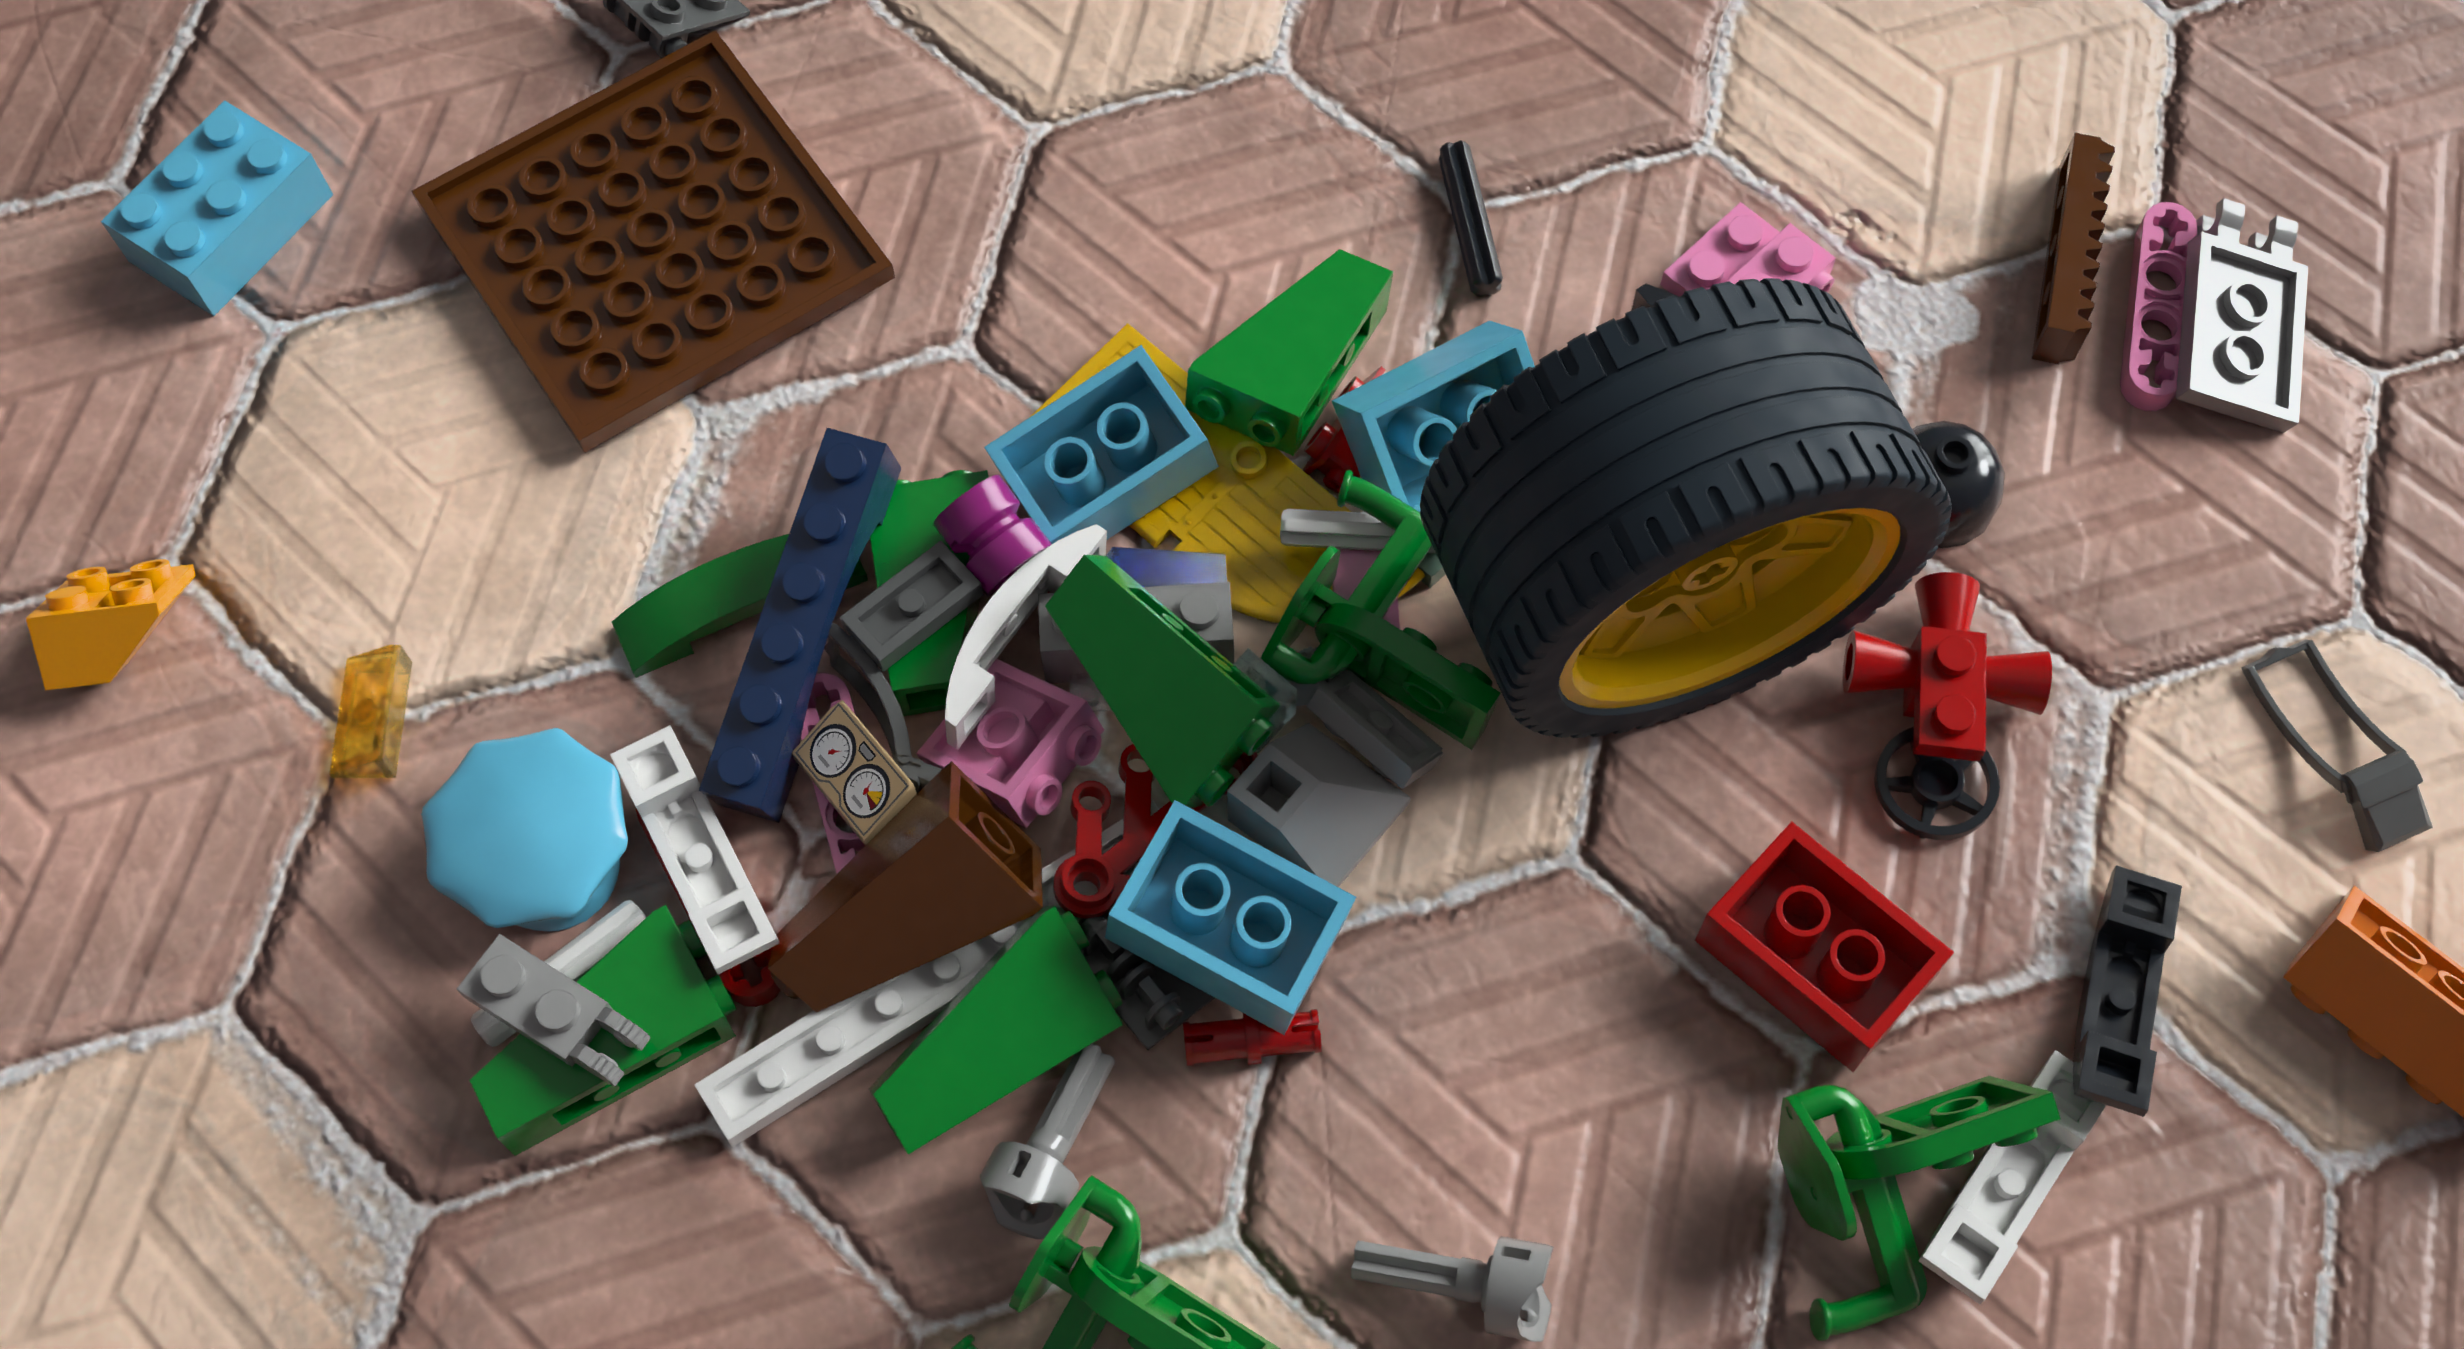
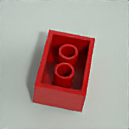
[1695,821,1954,1072]

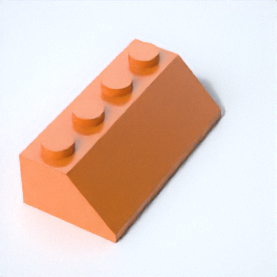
[2283,886,2464,1118]

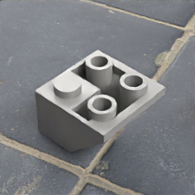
[1227,723,1411,887]

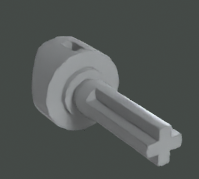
[980,1044,1115,1240]
[1351,1236,1554,1342]

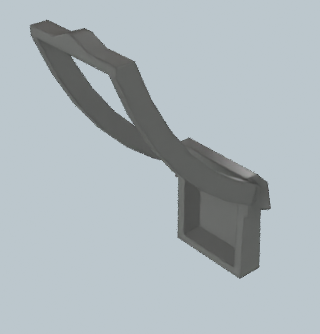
[824,623,972,794]
[2241,639,2433,852]

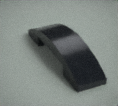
[2073,865,2182,1117]

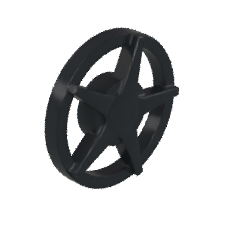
[1874,727,2000,840]

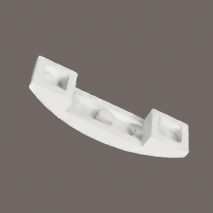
[945,524,1107,750]
[610,725,780,975]
[1919,1050,2106,1304]

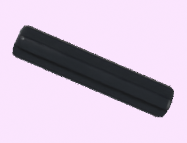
[1439,140,1503,296]

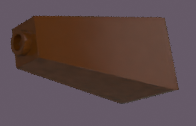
[768,761,1043,1013]

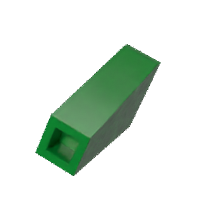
[1185,249,1394,456]
[870,470,989,717]
[1045,555,1281,808]
[469,905,737,1156]
[869,906,1123,1154]

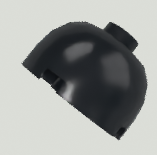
[1913,421,2005,549]

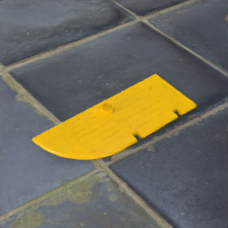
[1029,323,1425,626]

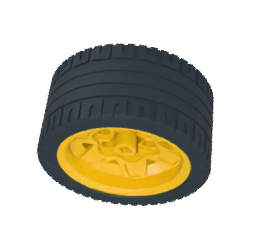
[1420,278,1951,738]

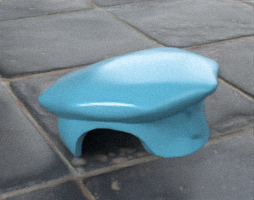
[421,728,628,931]

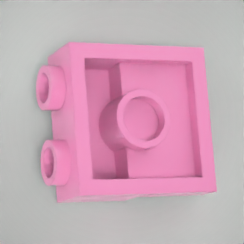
[1660,202,1836,297]
[916,659,1104,828]

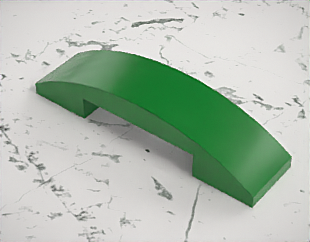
[612,534,868,678]

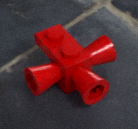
[1842,572,2052,762]

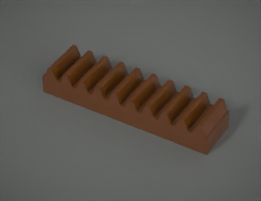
[2031,133,2115,364]

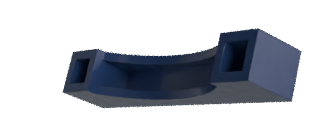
[699,428,901,823]

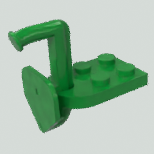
[1259,470,1501,750]
[1778,1076,2061,1341]
[951,1175,1281,1349]

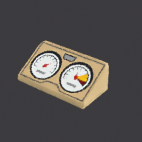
[792,700,917,845]

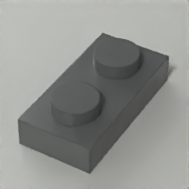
[840,541,984,672]

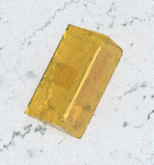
[329,645,412,778]

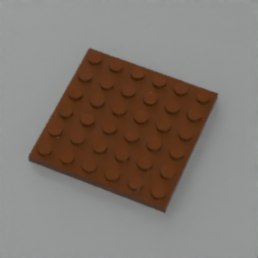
[411,30,895,453]

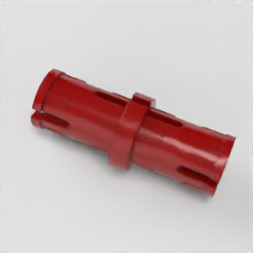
[1183,1009,1322,1066]

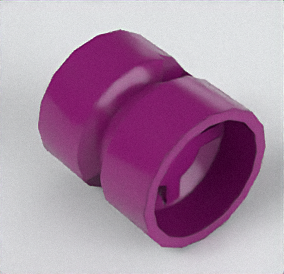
[933,475,1052,596]

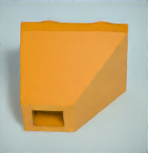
[26,559,196,691]

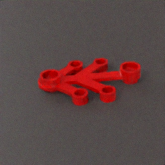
[1053,744,1258,919]

